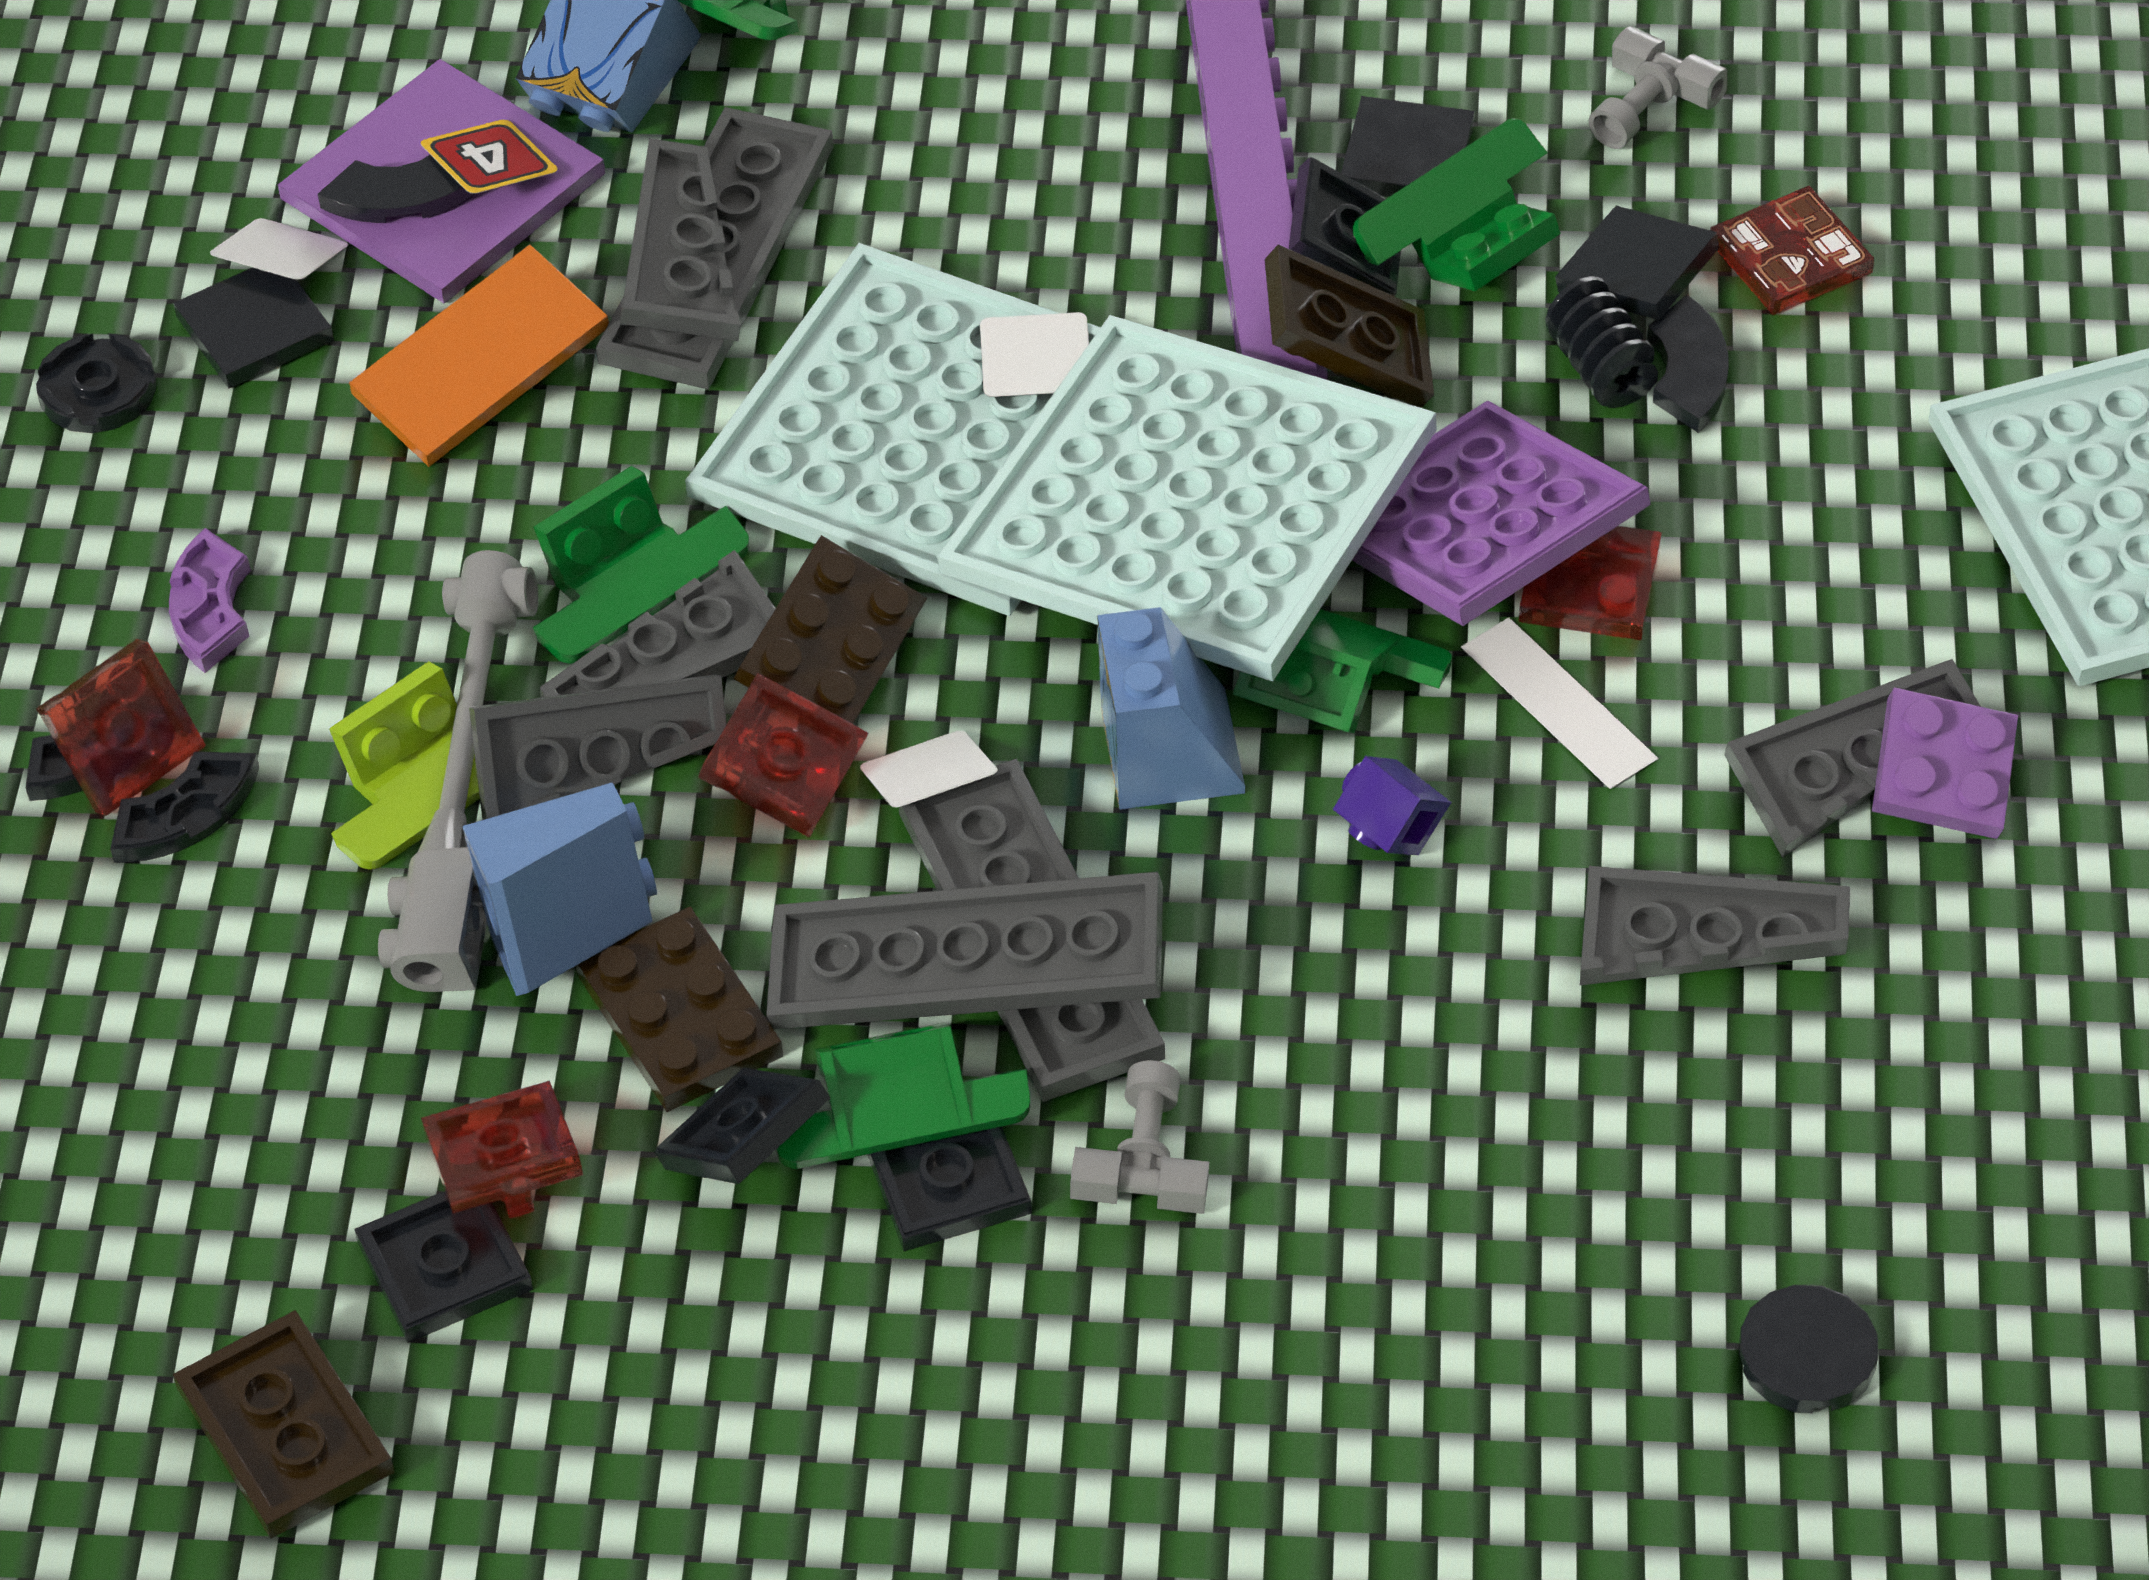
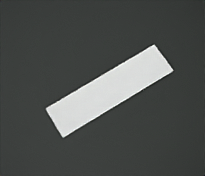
[1461,617,1659,789]

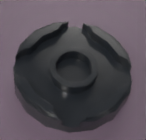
[36,333,157,433]
[1739,1285,1878,1414]

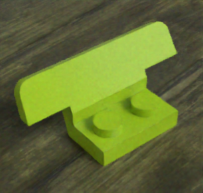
[329,661,527,869]

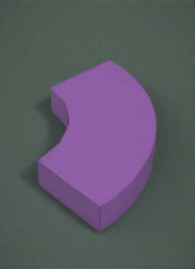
[169,528,251,673]

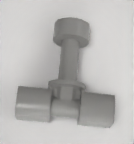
[1589,26,1727,149]
[1070,1060,1210,1214]

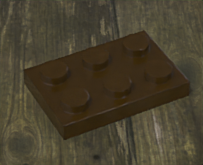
[1264,244,1434,408]
[733,535,927,743]
[576,906,783,1112]
[173,1310,395,1539]

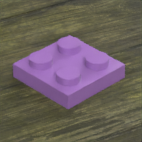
[1872,687,2018,839]

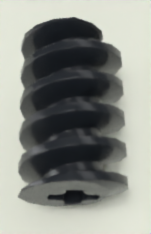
[1545,276,1658,408]

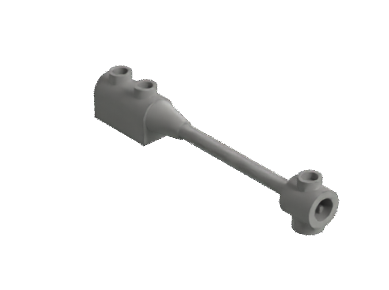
[378,550,538,992]

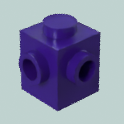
[1333,756,1452,855]

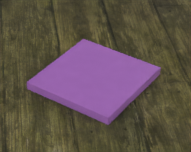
[278,59,605,304]
[1352,401,1651,626]

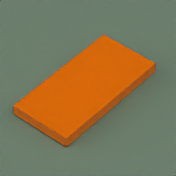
[349,245,609,467]

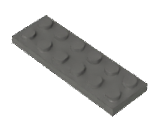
[596,107,834,390]
[899,758,1165,1102]
[767,872,1163,1029]

